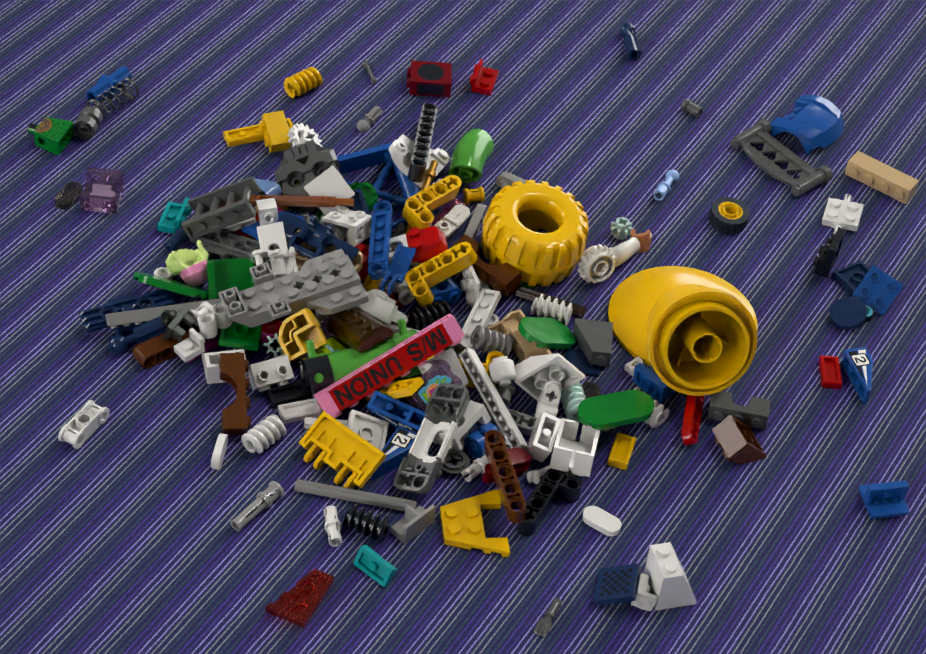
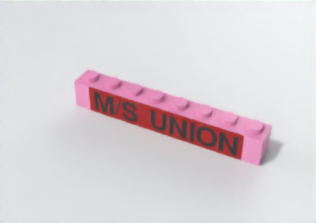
[313,313,465,418]

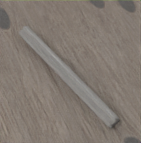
[294,479,417,511]

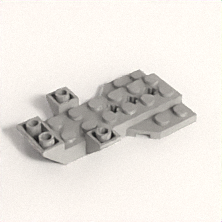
[218,249,369,328]

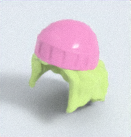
[165,240,209,286]

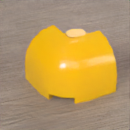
[278,308,328,362]

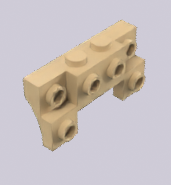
[486,309,552,370]

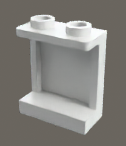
[433,400,491,451]

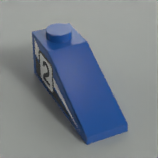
[841,347,873,404]
[367,390,425,433]
[371,425,417,480]

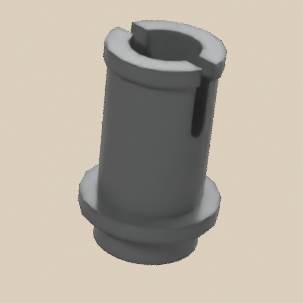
[681,99,703,118]

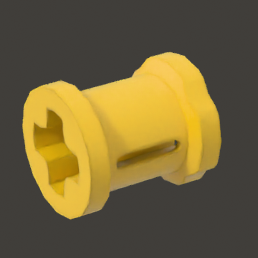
[463,186,485,204]

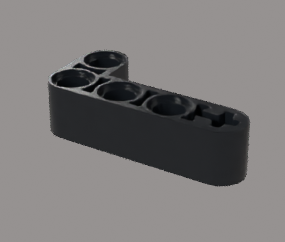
[517,468,582,536]

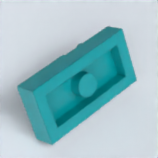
[353,545,398,587]

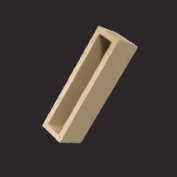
[845,151,919,204]

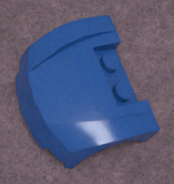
[770,94,844,155]

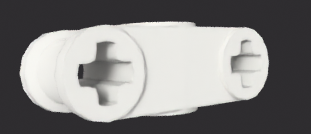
[58,400,110,449]

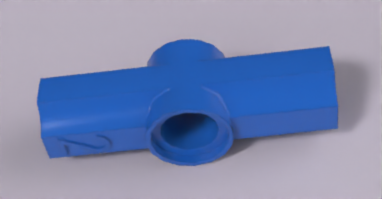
[86,66,132,104]

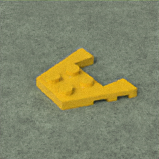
[439,489,510,557]

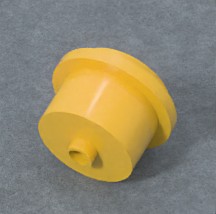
[647,284,757,396]

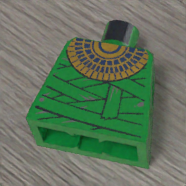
[28,117,74,155]

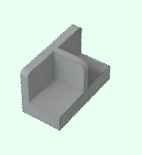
[390,504,436,544]

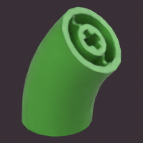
[448,129,494,183]

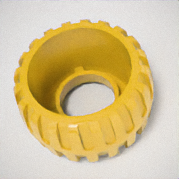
[481,180,589,287]

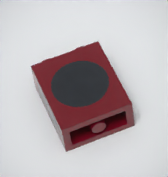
[406,60,452,97]

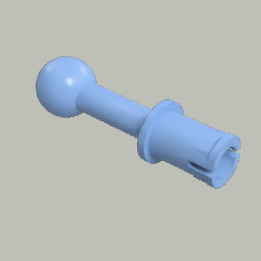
[654,170,679,201]

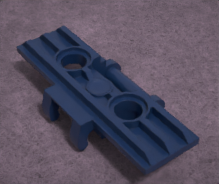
[276,211,359,262]
[78,289,175,335]

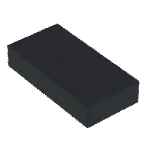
[266,380,310,409]

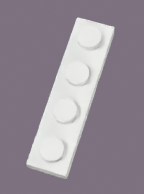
[460,288,501,350]

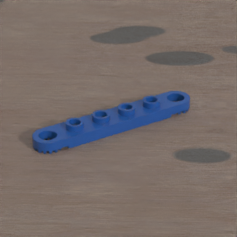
[367,200,393,280]

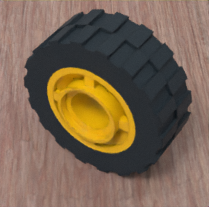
[708,197,750,235]

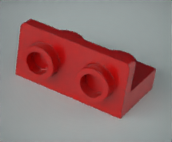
[469,59,499,96]

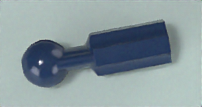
[620,23,642,61]
[109,316,167,354]

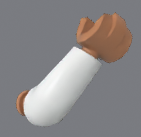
[610,229,652,267]

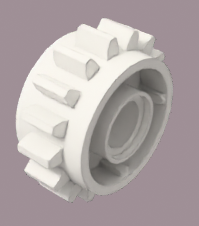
[577,244,616,284]

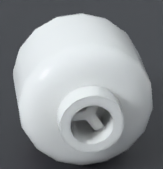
[489,356,516,387]

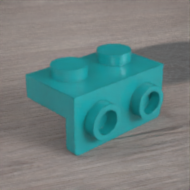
[157,198,192,234]

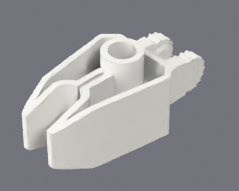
[358,293,408,325]

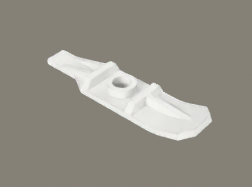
[434,204,470,238]

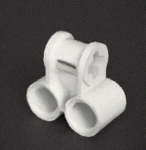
[189,301,232,339]
[534,380,562,420]

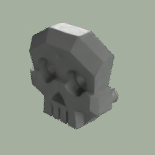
[274,140,345,212]

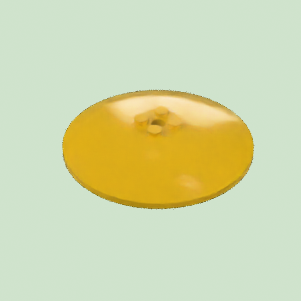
[608,266,758,366]

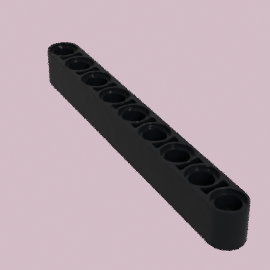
[407,103,438,183]

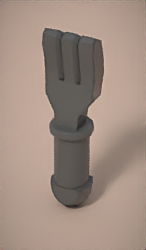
[533,598,562,638]

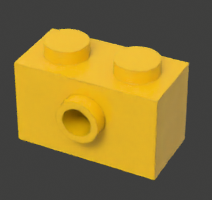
[259,110,292,153]

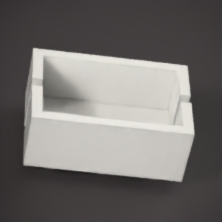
[549,418,600,477]

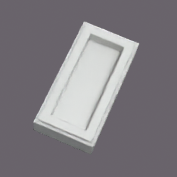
[278,398,322,424]

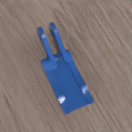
[379,243,416,295]

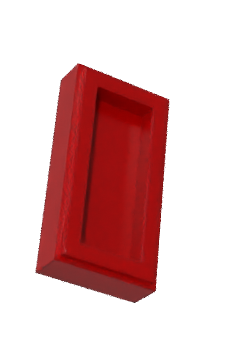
[818,355,842,389]

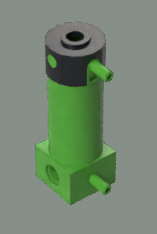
[302,319,421,397]

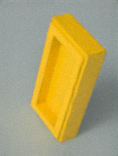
[607,432,637,470]

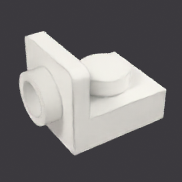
[173,328,205,363]
[631,573,658,611]

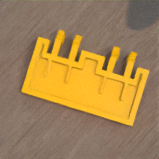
[299,411,387,489]

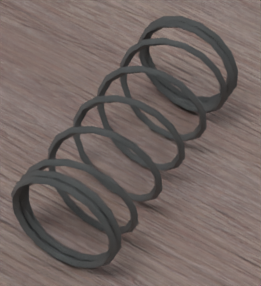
[86,78,139,118]

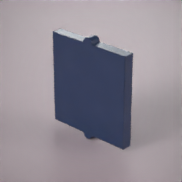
[566,349,601,377]

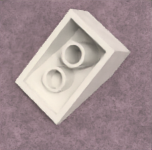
[514,353,585,401]

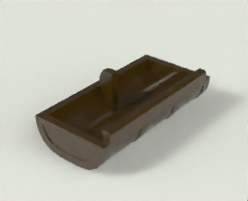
[327,306,394,353]

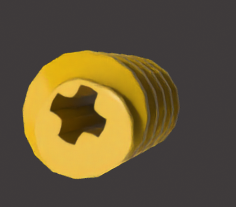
[284,67,323,98]

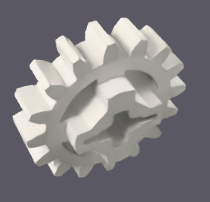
[287,123,323,148]

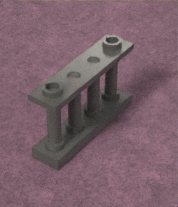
[181,176,262,240]

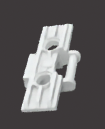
[252,222,299,279]

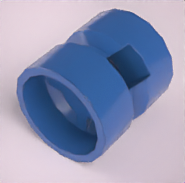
[464,422,500,458]

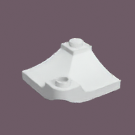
[388,134,451,188]

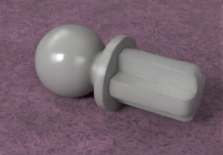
[357,106,383,132]

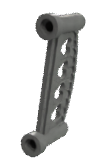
[730,118,833,196]

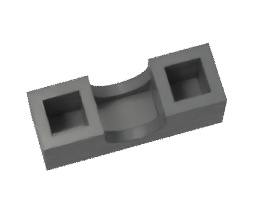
[707,391,771,430]

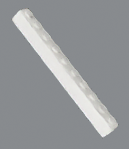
[458,348,528,449]

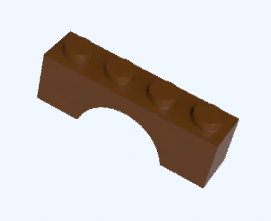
[450,234,521,297]
[219,353,251,436]

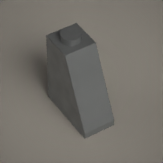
[573,318,613,367]

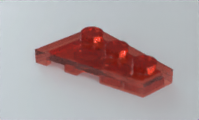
[265,569,334,628]

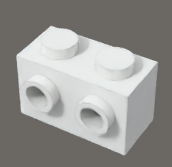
[247,355,294,392]

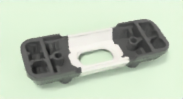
[393,383,470,494]

